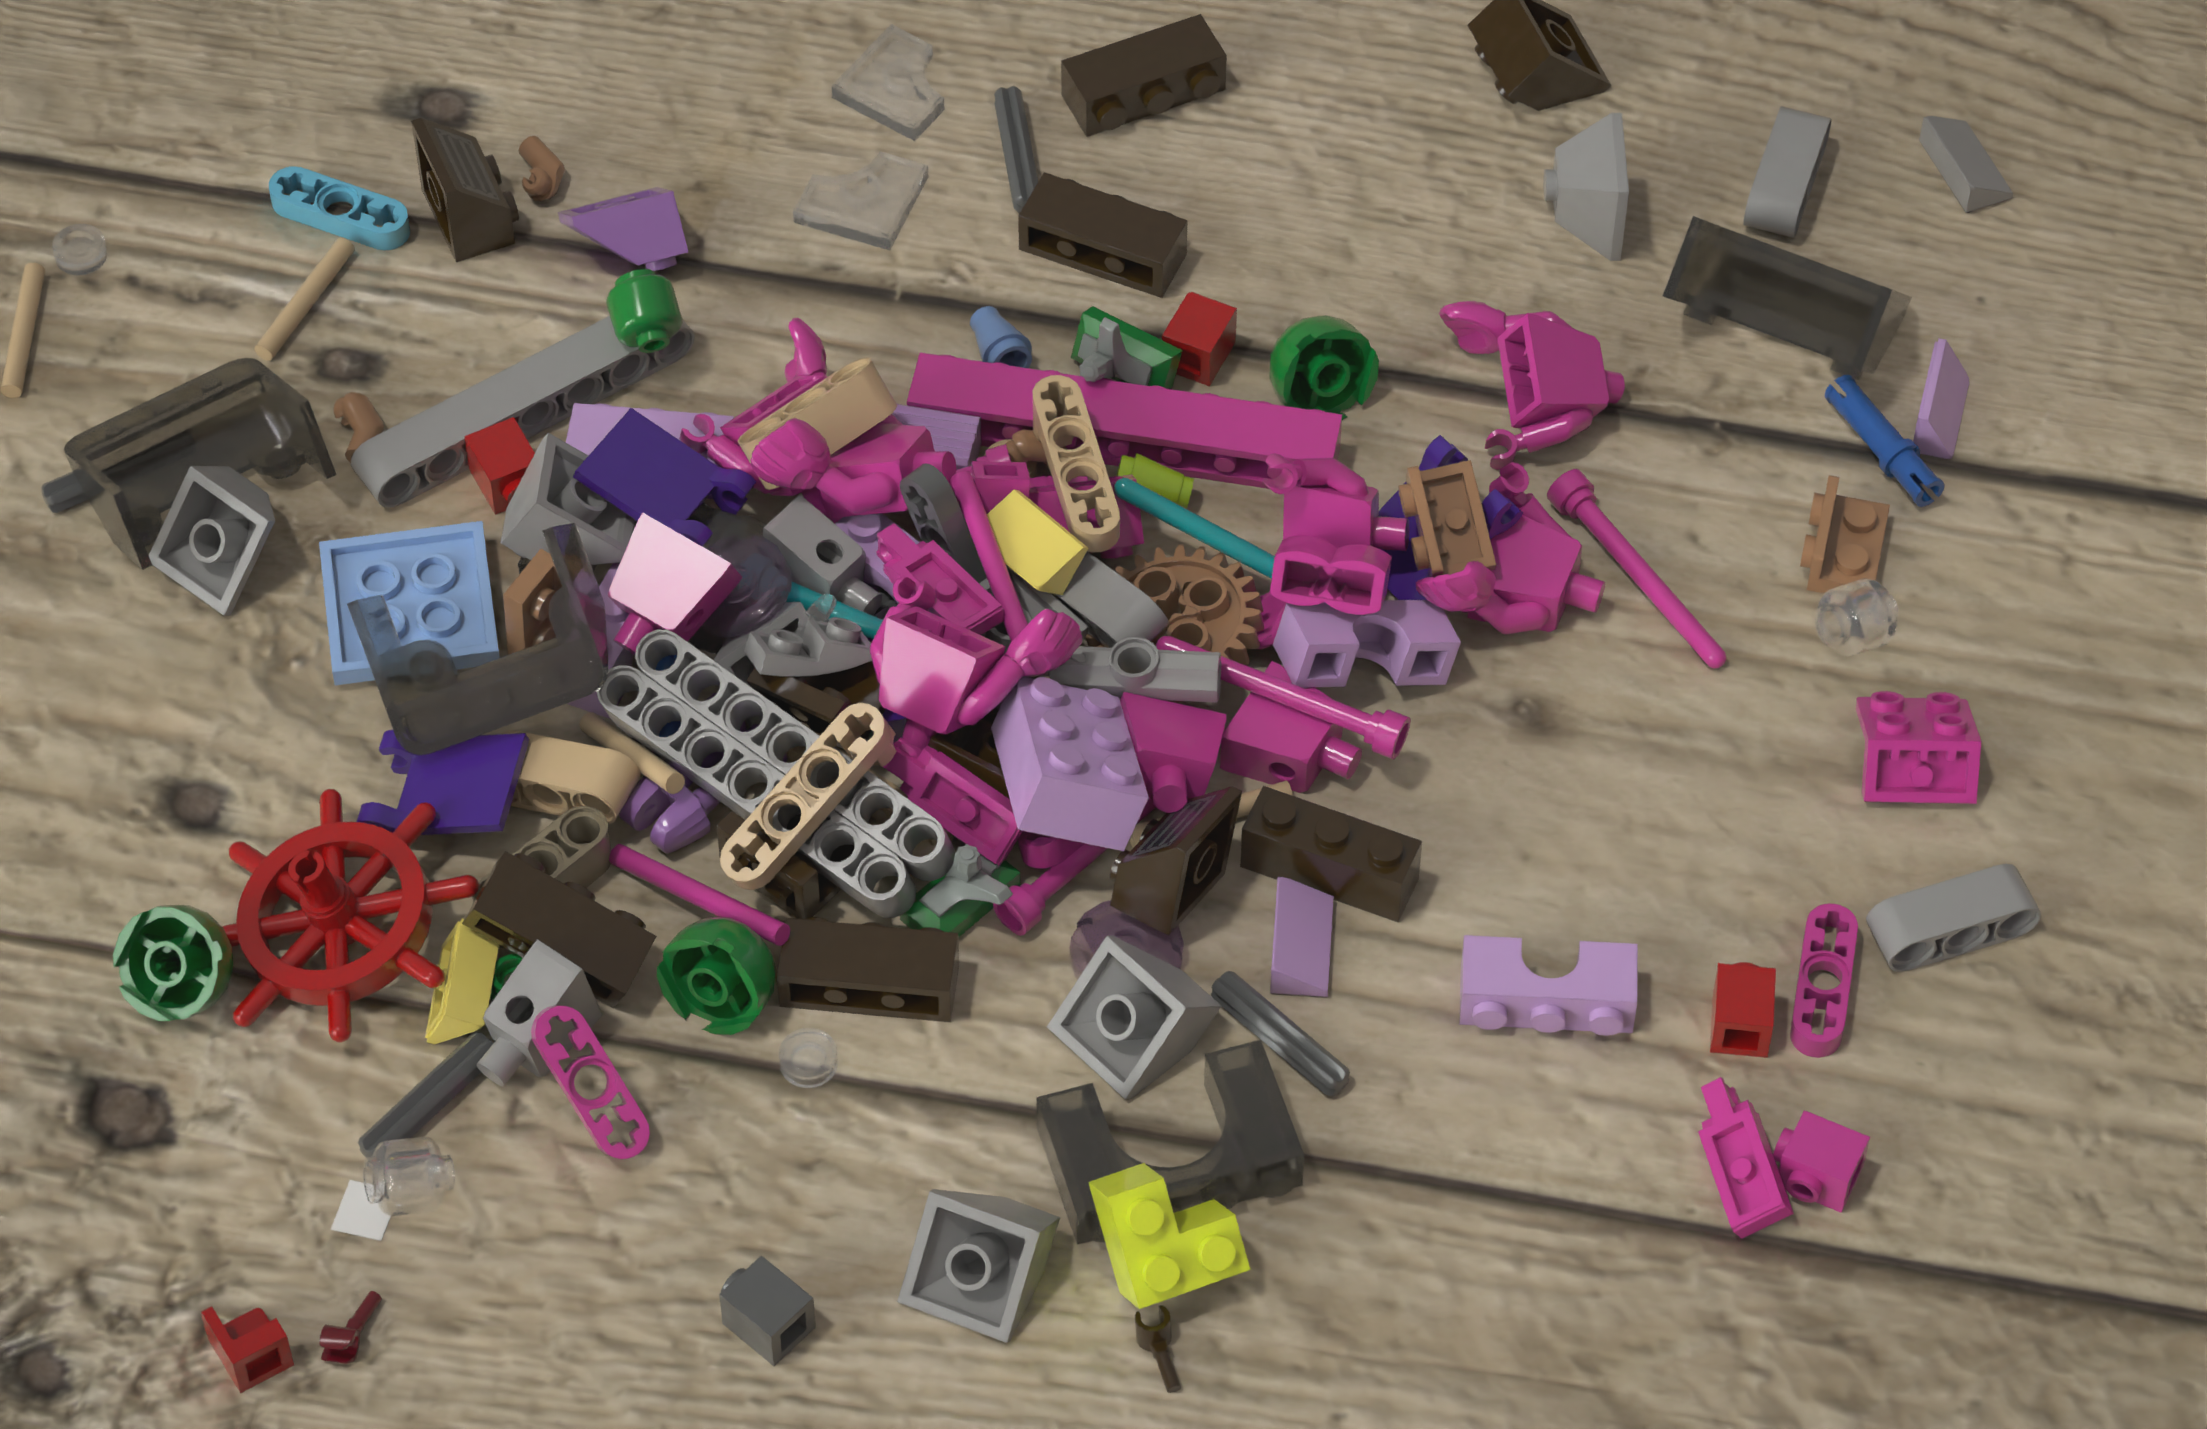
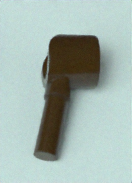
[1135,1305,1181,1393]

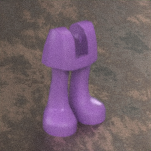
[619,693,788,854]

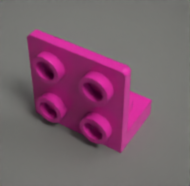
[1856,691,1982,804]

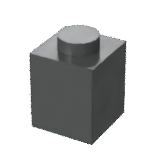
[719,1255,816,1366]

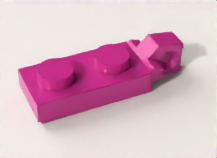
[876,523,1004,635]
[883,738,1023,865]
[1698,1077,1794,1239]

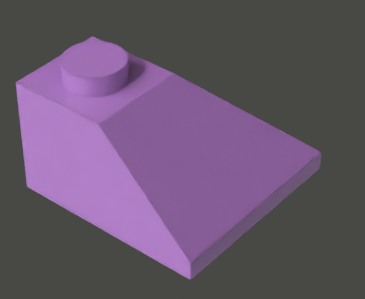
[557,187,688,271]

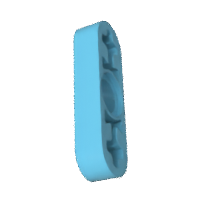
[269,166,410,250]

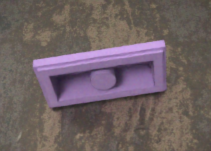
[1913,338,1969,459]
[1270,877,1334,997]

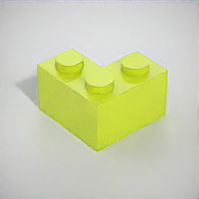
[1088,1163,1250,1309]

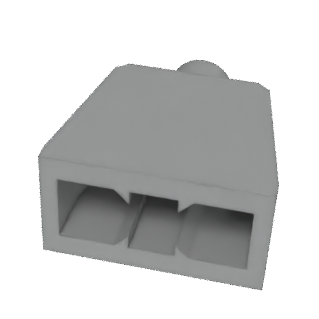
[762,495,882,623]
[476,939,602,1086]

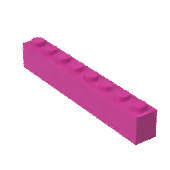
[907,353,1342,489]

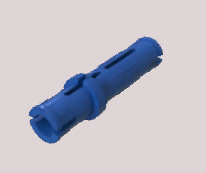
[1824,375,1945,507]

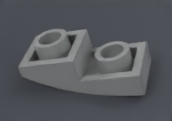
[744,617,872,677]

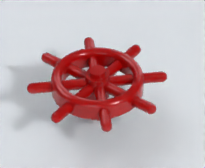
[222,789,480,1043]

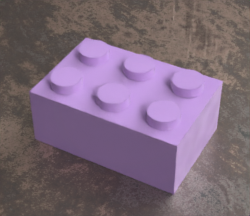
[991,676,1149,851]

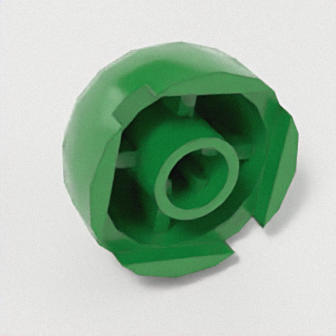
[1269,315,1379,420]
[113,905,234,1021]
[656,917,776,1035]

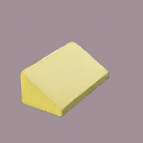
[987,489,1089,595]
[425,918,499,1045]

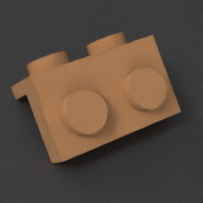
[1398,460,1496,578]

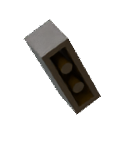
[1061,14,1227,137]
[1018,172,1188,298]
[1240,786,1422,922]
[462,851,657,1008]
[777,917,959,1023]

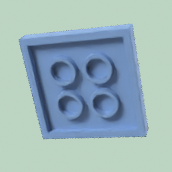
[319,521,500,685]

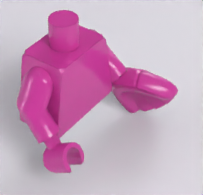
[1439,301,1625,470]
[679,318,827,510]
[750,414,956,518]
[1257,453,1409,649]
[1416,462,1605,635]
[870,577,1082,750]

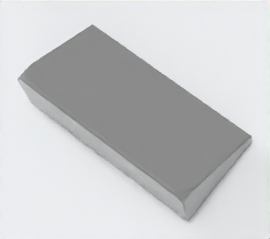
[1919,116,2013,212]

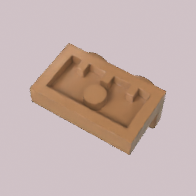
[1800,475,1890,602]
[503,549,589,668]

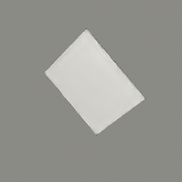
[331,1180,400,1241]

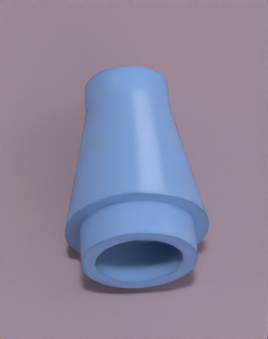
[970,306,1032,368]

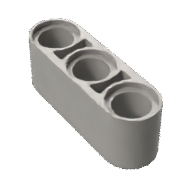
[1743,106,1832,238]
[1051,552,1169,648]
[1866,864,2041,972]

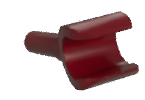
[319,1291,382,1364]

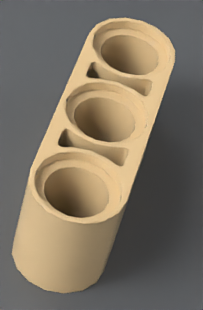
[738,357,898,490]
[502,730,641,825]

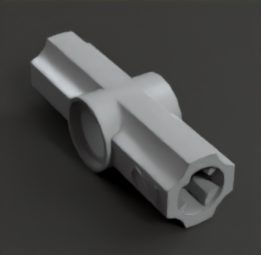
[1049,637,1222,702]

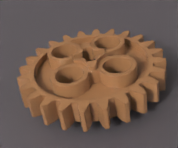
[1086,544,1265,666]

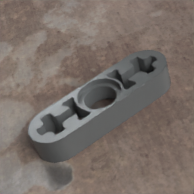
[900,463,987,583]

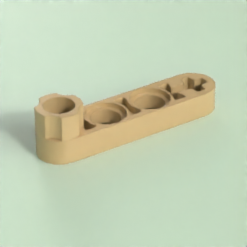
[1032,375,1120,552]
[720,703,896,890]

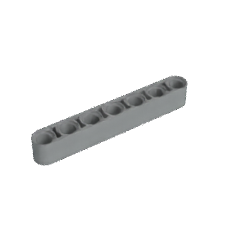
[351,316,695,507]
[635,630,955,881]
[597,665,916,918]

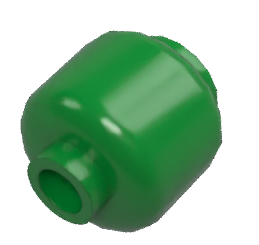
[606,269,683,353]

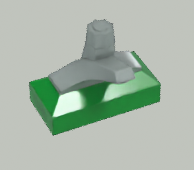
[1071,306,1183,389]
[900,844,1021,938]

